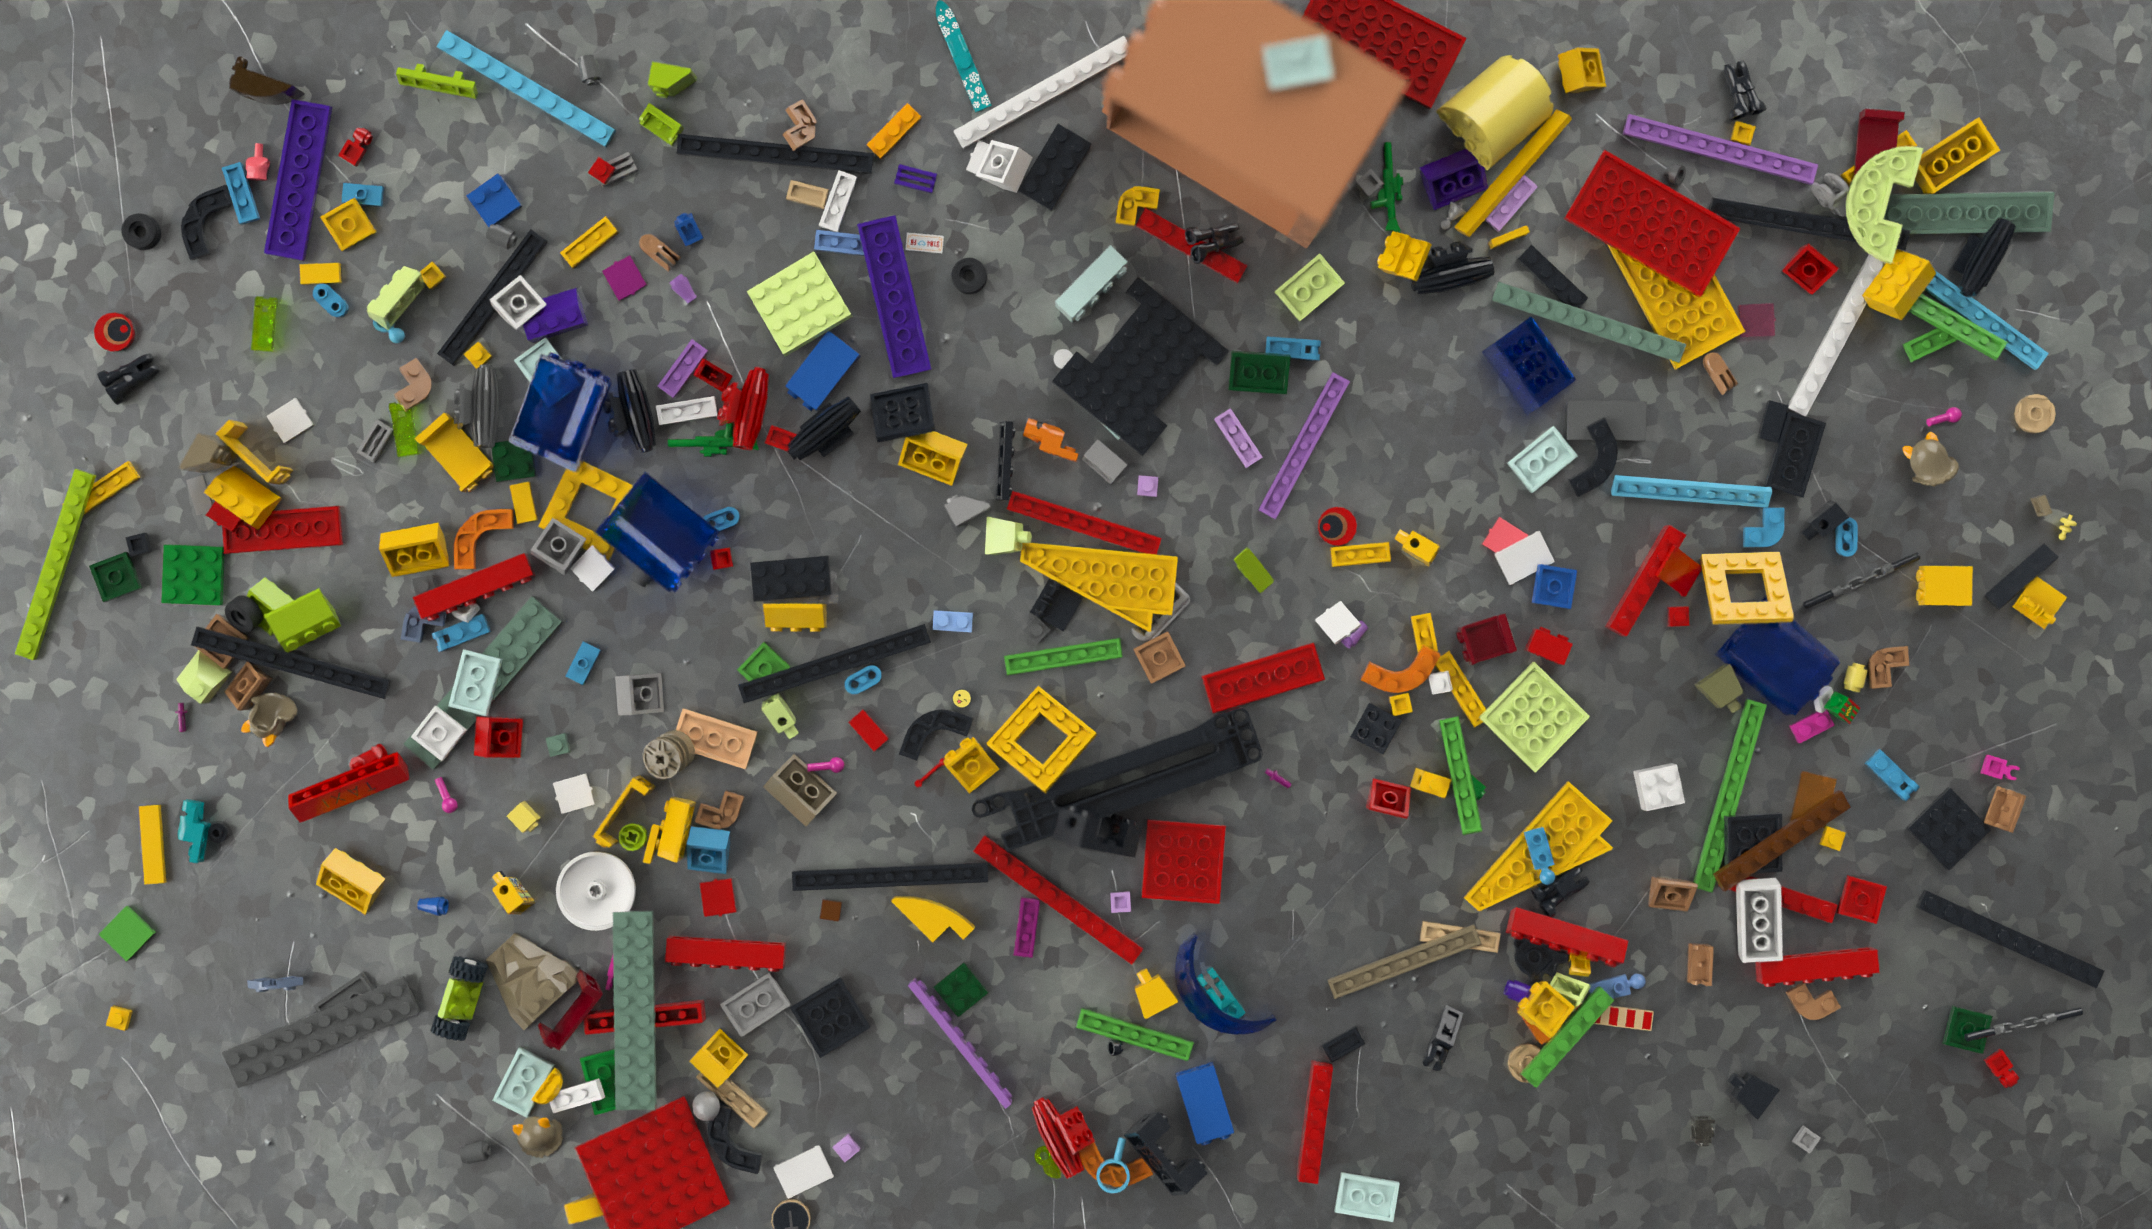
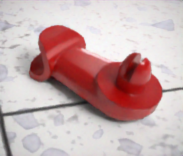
[349,744,388,770]

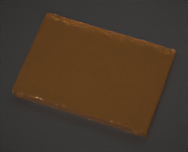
[1790,771,1837,829]

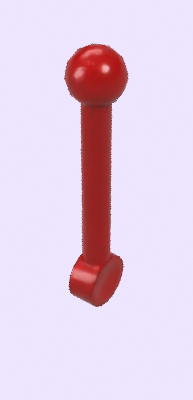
[914,758,945,787]

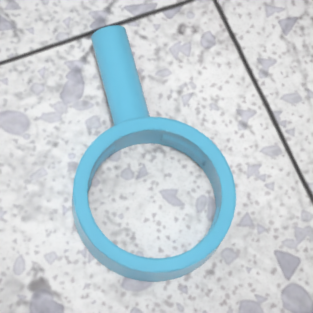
[1096,1137,1130,1193]

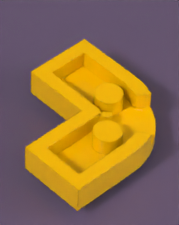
[1115,186,1160,226]

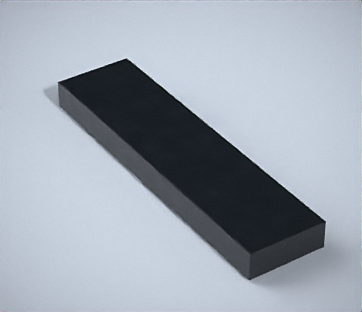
[1984,544,2059,610]

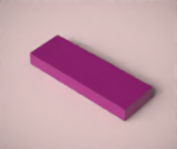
[1013,897,1040,958]

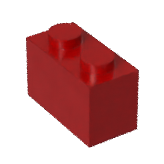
[1524,627,1573,665]

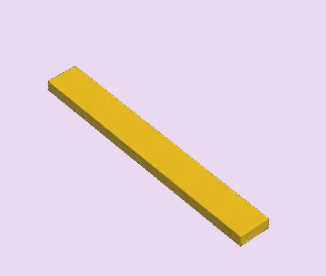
[1454,109,1572,237]

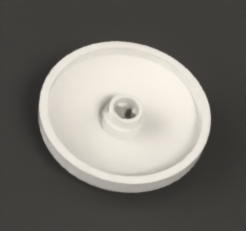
[556,851,636,931]

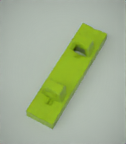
[396,63,478,99]

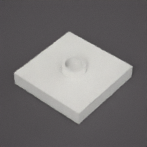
[411,706,467,761]

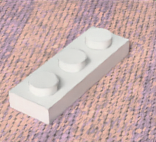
[819,170,858,232]
[656,396,718,426]
[549,1078,605,1113]

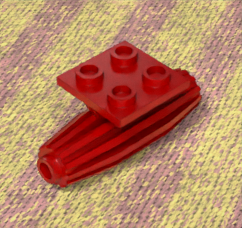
[717,367,769,451]
[1032,1097,1095,1179]

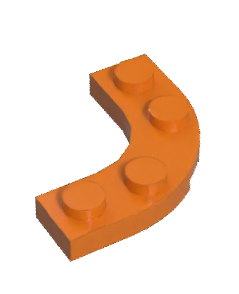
[454,509,514,570]
[1361,645,1441,693]
[1079,1142,1153,1187]

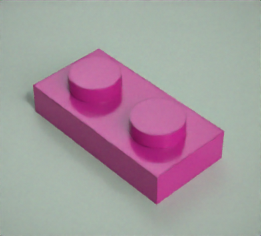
[1789,710,1835,743]

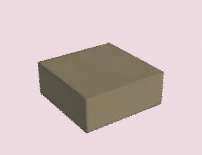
[2031,495,2052,517]

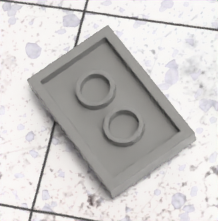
[720,972,791,1037]

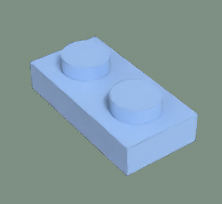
[932,610,973,632]

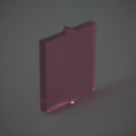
[1738,303,1776,337]

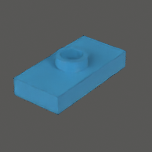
[342,183,384,207]
[565,641,601,685]

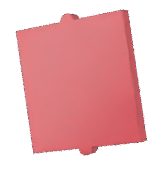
[1482,517,1528,553]

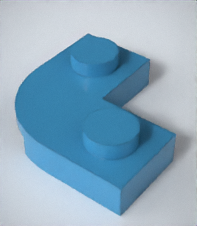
[1743,508,1784,547]

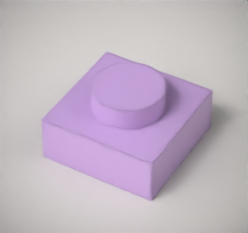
[1137,475,1158,497]
[1110,891,1131,913]
[832,1134,861,1162]

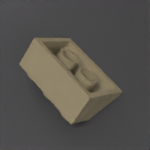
[178,433,238,473]
[763,754,837,826]

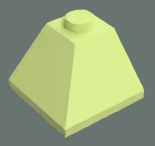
[176,650,232,704]

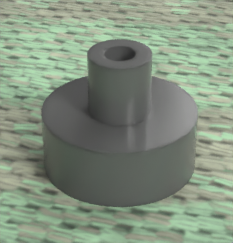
[1665,164,1686,185]

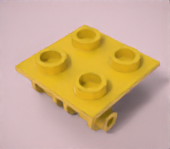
[2012,577,2067,629]

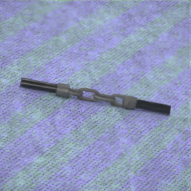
[1803,552,1921,609]
[1964,1007,2083,1042]

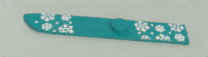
[935,0,992,113]

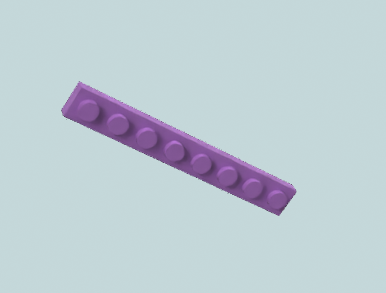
[1258,372,1350,519]
[908,978,1012,1109]

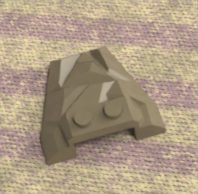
[486,933,578,1030]

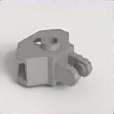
[1811,173,1850,217]

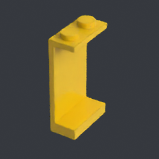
[415,413,494,492]
[216,420,294,485]
[593,775,656,848]

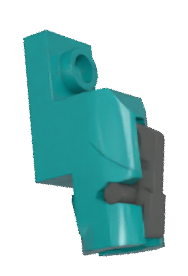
[174,799,211,863]
[1197,967,1246,1024]

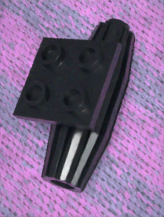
[1951,218,2016,298]
[1410,241,1495,294]
[602,369,656,453]
[787,396,861,461]

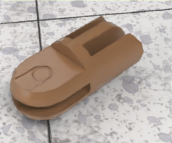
[639,234,681,272]
[1703,352,1738,395]

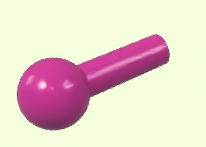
[1926,407,1962,426]
[807,757,844,773]
[435,777,458,813]

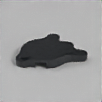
[1513,938,1569,986]

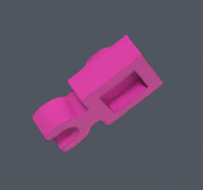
[1980,755,2020,780]

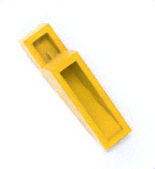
[891,896,975,942]
[564,1193,603,1224]

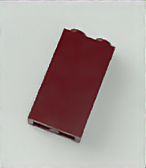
[1853,108,1905,185]
[538,970,603,1051]

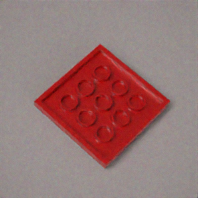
[1141,819,1226,904]

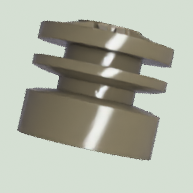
[643,730,695,779]

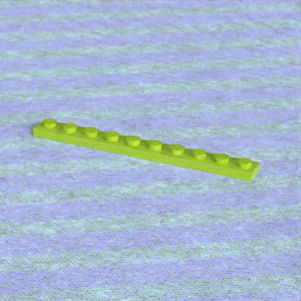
[15,469,96,660]

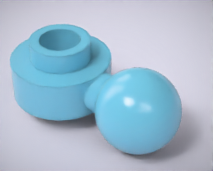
[373,320,405,343]

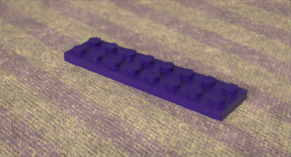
[264,99,332,261]
[857,215,932,378]

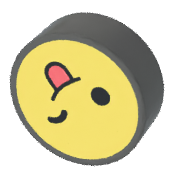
[952,688,972,708]

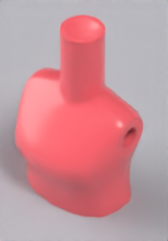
[246,143,270,181]

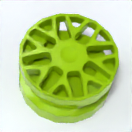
[618,823,648,851]

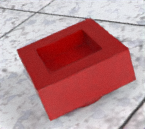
[588,156,616,185]
[710,547,733,570]
[1667,606,1689,627]

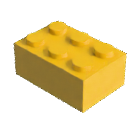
[1862,249,1936,320]

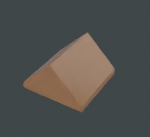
[224,661,273,711]
[1649,877,1698,911]

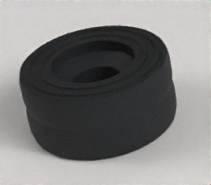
[121,213,161,250]
[951,258,987,294]
[224,595,263,633]

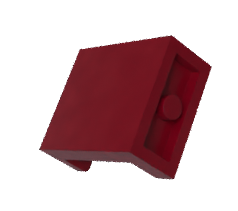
[1456,613,1517,665]

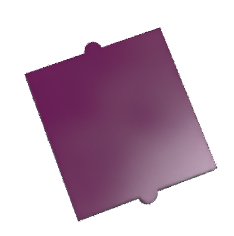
[602,255,647,301]

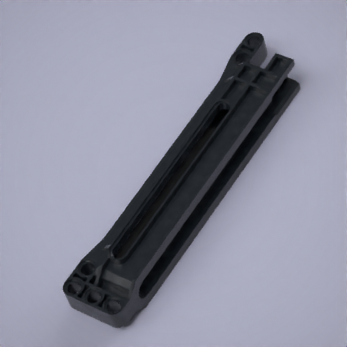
[972,707,1263,852]

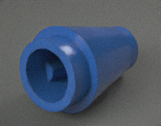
[417,897,449,916]

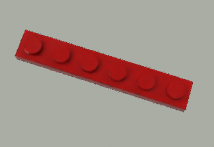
[1136,208,1247,283]
[1729,876,1838,923]

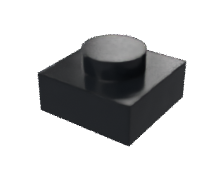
[125,533,152,557]

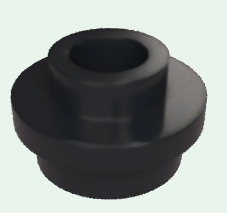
[208,823,228,843]

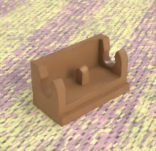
[1984,786,2026,833]
[1687,943,1714,986]

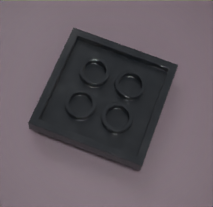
[870,383,935,443]
[1906,787,1991,871]
[1724,812,1783,874]
[790,976,871,1058]

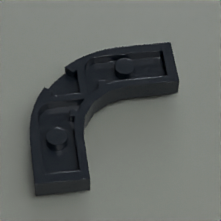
[181,185,233,261]
[1568,417,1618,497]
[899,709,974,761]
[708,1104,763,1174]

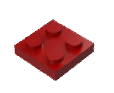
[1837,875,1887,924]

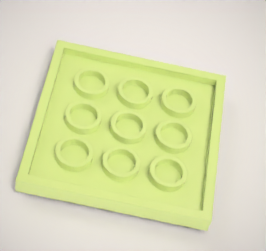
[747,252,853,357]
[1479,662,1590,773]

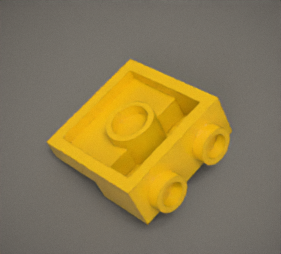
[1377,231,1432,281]
[943,737,999,794]
[1517,981,1575,1038]

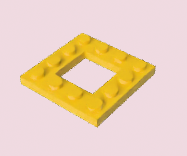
[538,456,644,561]
[1700,552,1794,624]
[986,686,1097,794]

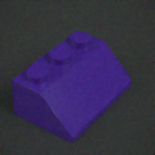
[1419,149,1488,210]
[523,288,588,343]

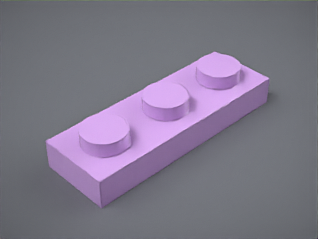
[1485,175,1538,232]
[1214,408,1263,468]

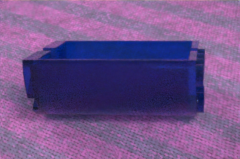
[508,352,612,472]
[594,472,720,593]
[1714,595,1840,715]

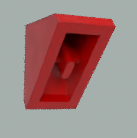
[693,358,733,392]

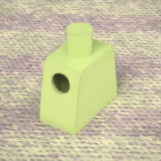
[985,517,1032,555]
[761,692,799,739]

